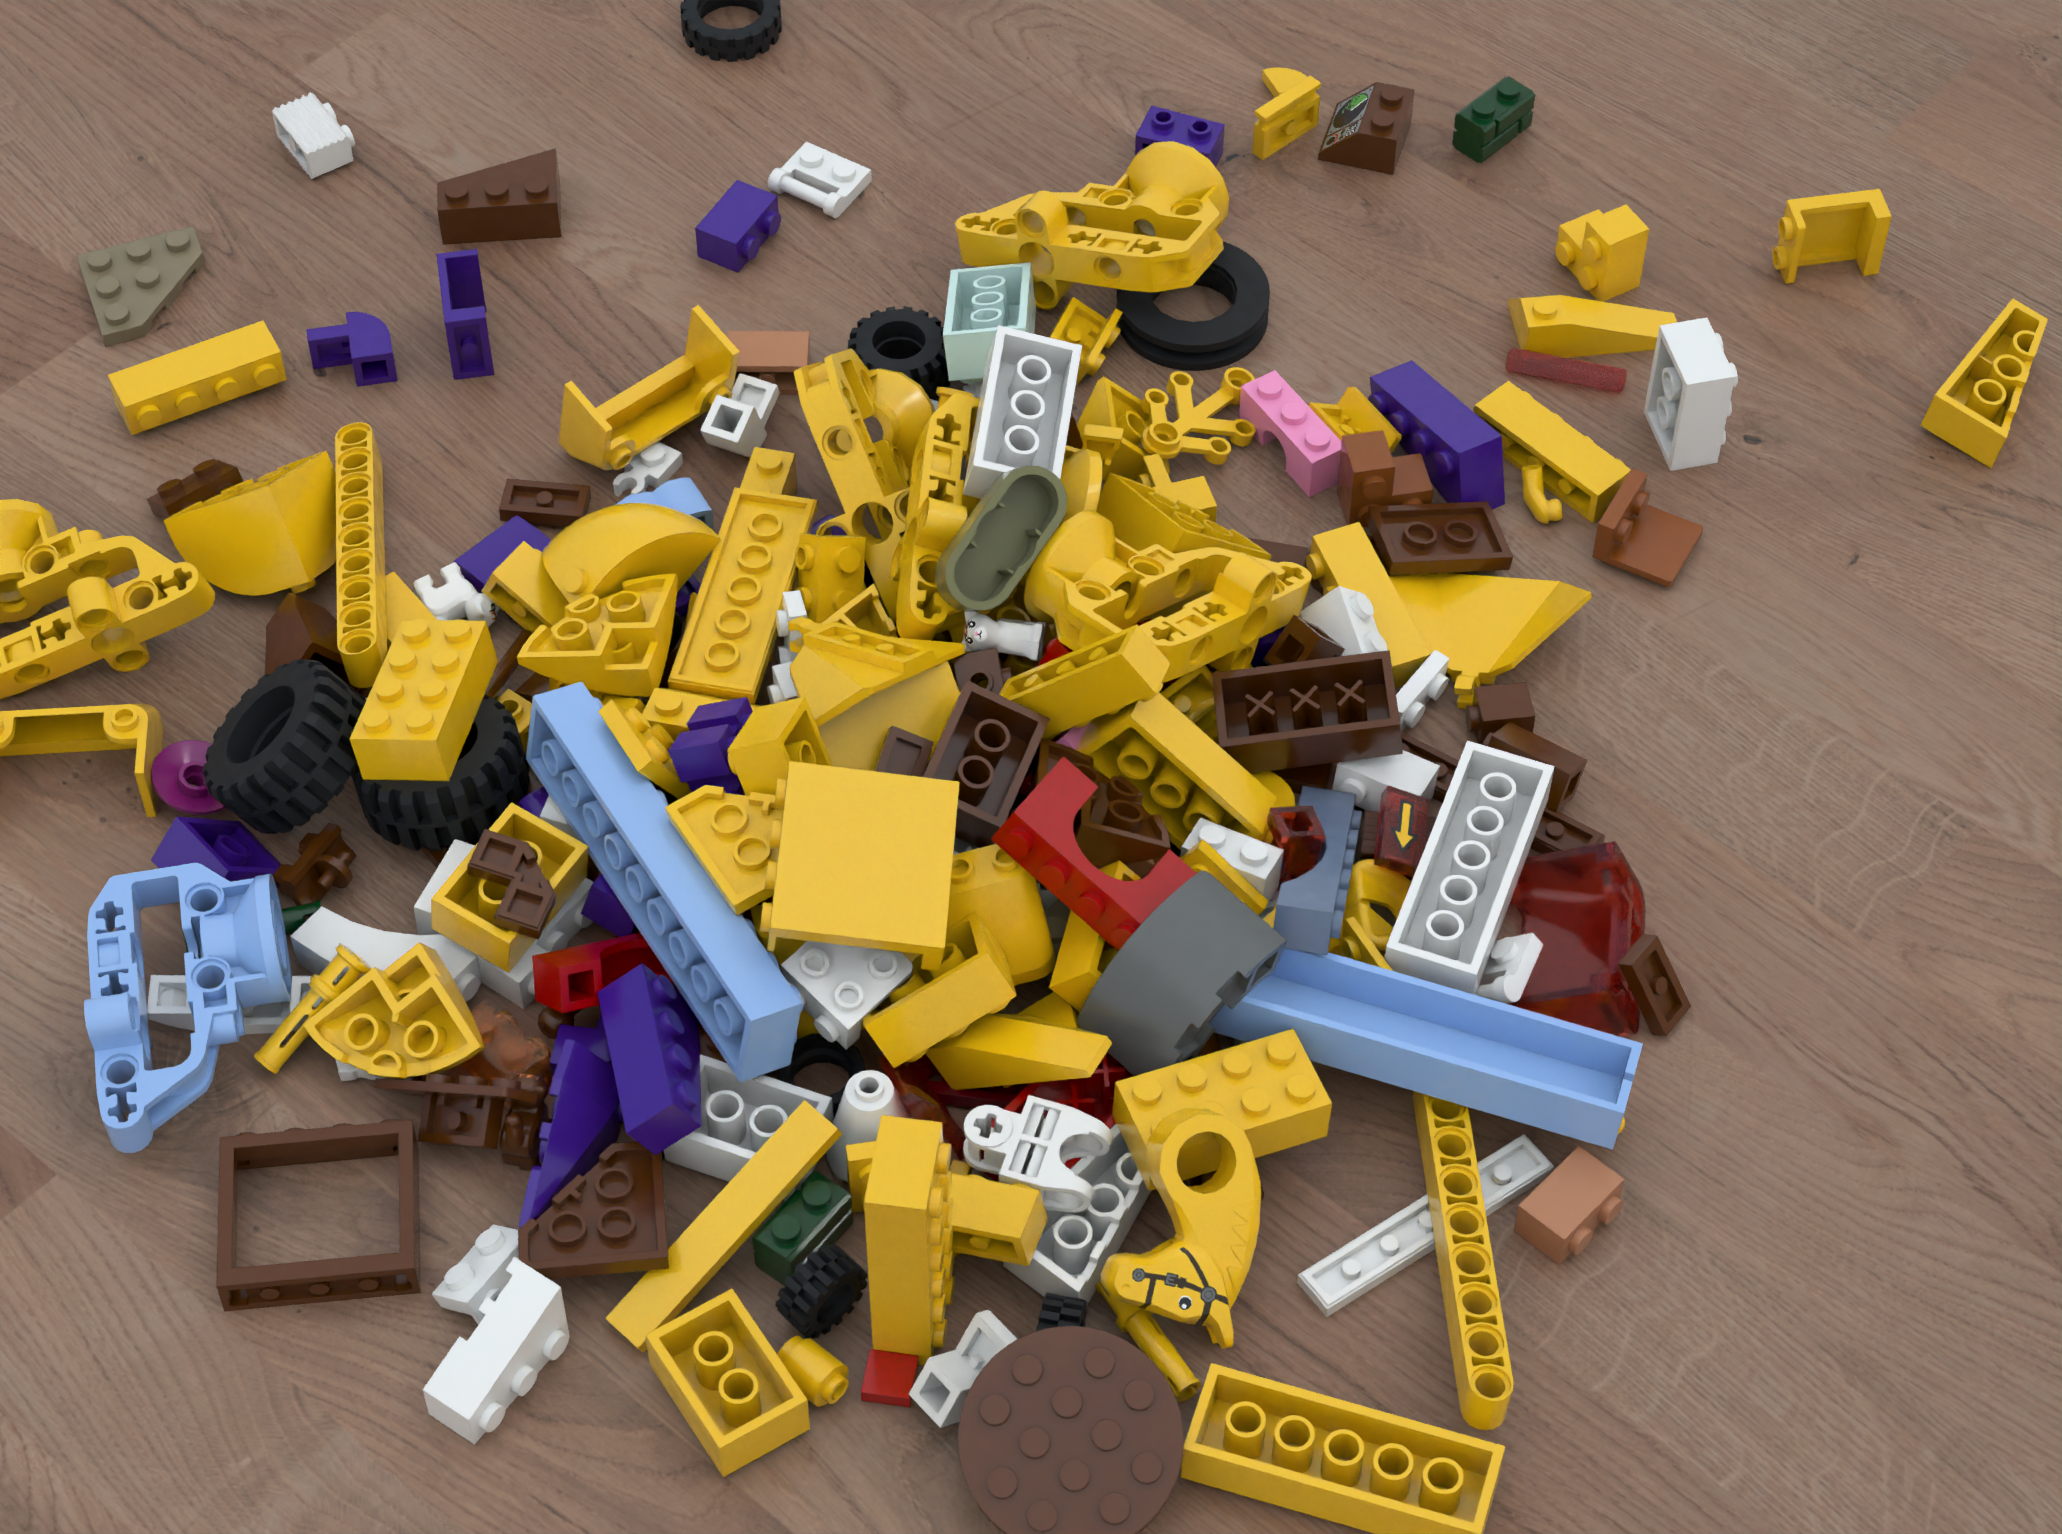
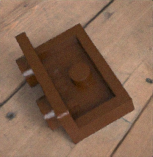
[147,459,243,519]

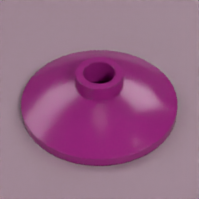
[151,740,226,815]

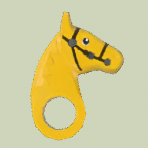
[1101,1108,1261,1349]

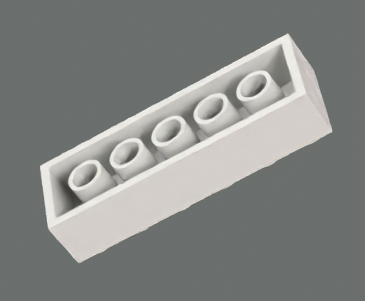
[1384,740,1555,995]

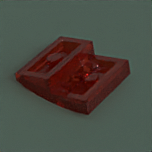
[876,1054,966,1161]

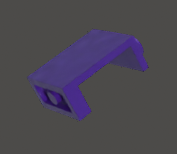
[436,249,494,380]

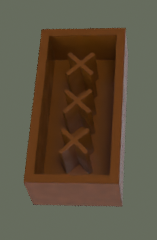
[1211,650,1403,773]

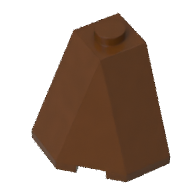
[265,592,373,698]

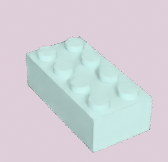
[943,262,1036,383]

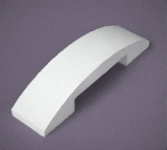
[147,975,339,1034]

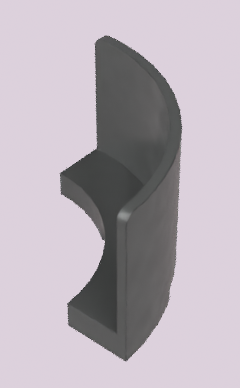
[1077,871,1287,1076]

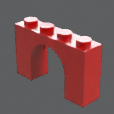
[991,756,1197,951]

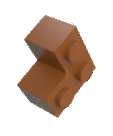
[1337,430,1433,527]

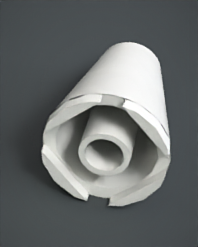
[826,1070,911,1183]

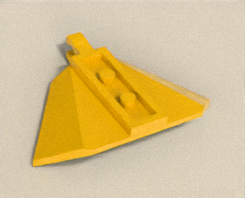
[1389,573,1592,709]
[788,616,965,727]

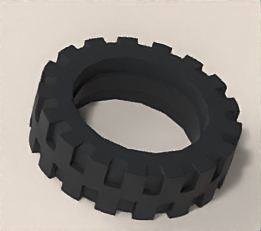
[680,0,782,62]

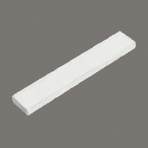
[1297,1134,1555,1317]

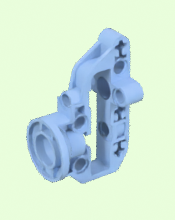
[84,863,292,1153]

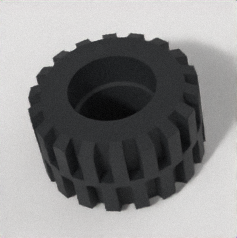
[848,306,950,400]

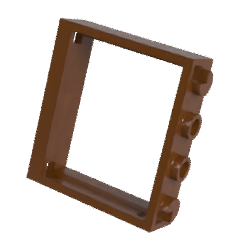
[216,1119,421,1312]

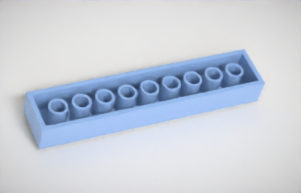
[526,682,803,1083]

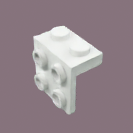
[780,941,913,1050]

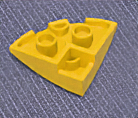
[517,574,678,697]
[302,942,485,1079]

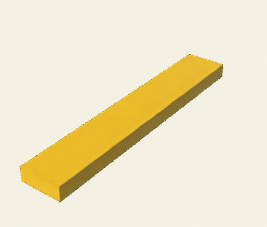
[605,1100,842,1353]

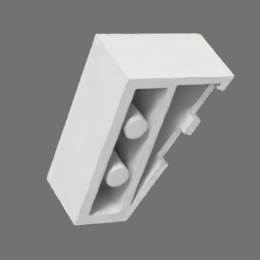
[423,1257,570,1445]

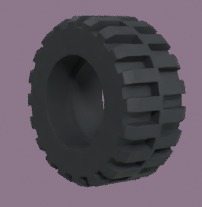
[203,659,366,834]
[351,694,530,851]

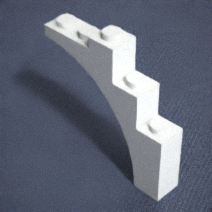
[290,878,594,1009]

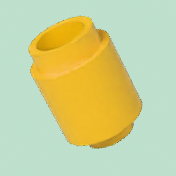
[777,1336,849,1407]

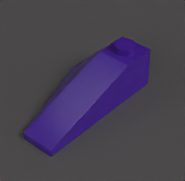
[518,1039,624,1229]

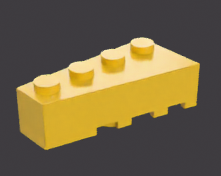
[1920,299,2048,468]

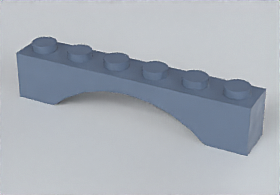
[1273,786,1362,955]

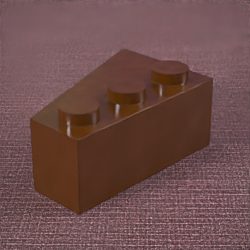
[437,148,561,245]

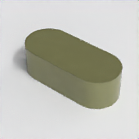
[935,465,1067,612]

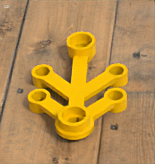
[1141,367,1256,465]

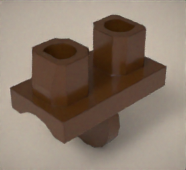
[273,823,356,906]

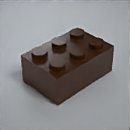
[922,680,1050,848]

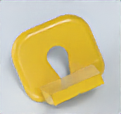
[1328,859,1411,955]

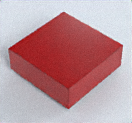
[861,1349,919,1407]

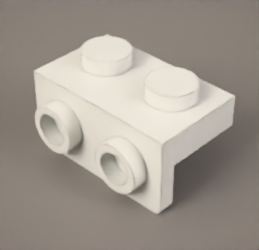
[432,1224,519,1325]

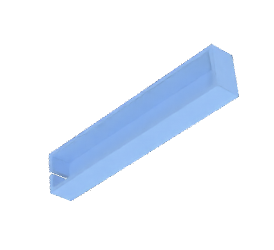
[1209,948,1643,1150]

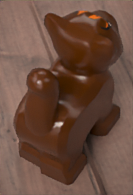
[499,1070,552,1171]

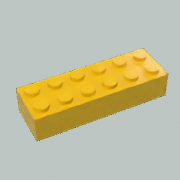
[864,1115,955,1365]
[1181,1363,1505,1534]

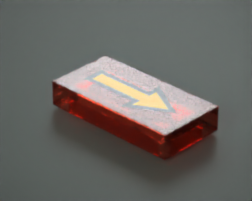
[1374,785,1429,877]

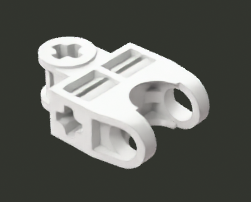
[963,1095,1113,1213]

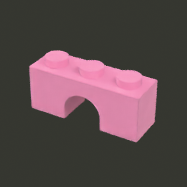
[1239,370,1342,497]

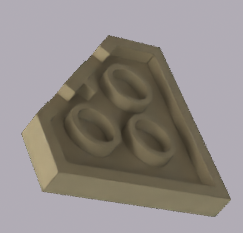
[76,226,205,347]

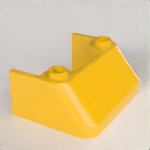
[559,305,740,470]
[0,703,163,817]

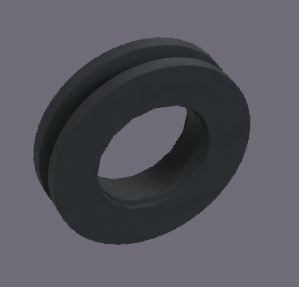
[1116,241,1270,371]

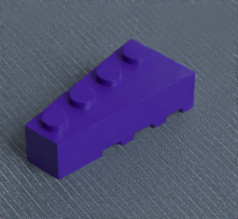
[1368,360,1505,509]
[597,963,702,1155]

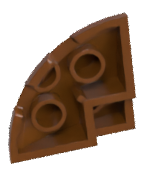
[1028,738,1171,866]

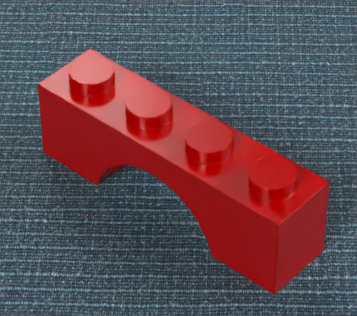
[532,933,674,1013]

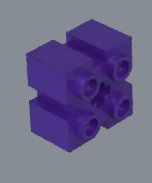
[668,697,753,796]

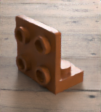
[1592,468,1703,587]

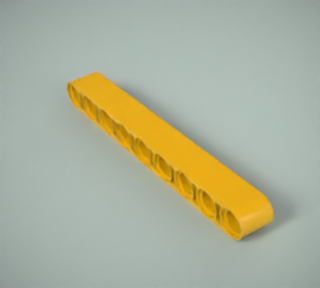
[335,422,387,688]
[1413,1091,1514,1430]

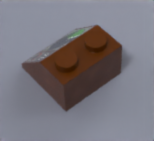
[1318,82,1415,175]

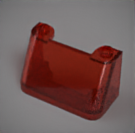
[1508,841,1646,1036]

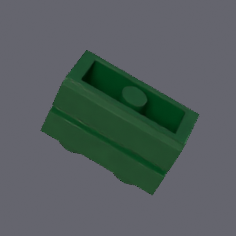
[1452,76,1535,163]
[752,1171,853,1287]

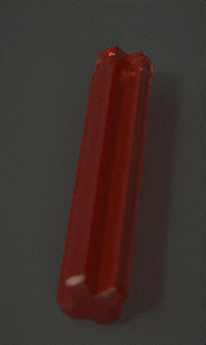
[1506,348,1627,392]

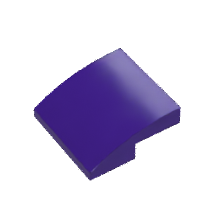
[453,515,551,620]

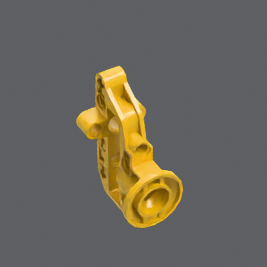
[955,141,1229,310]
[794,348,935,624]
[890,393,1102,641]
[0,499,215,699]
[1024,510,1312,683]

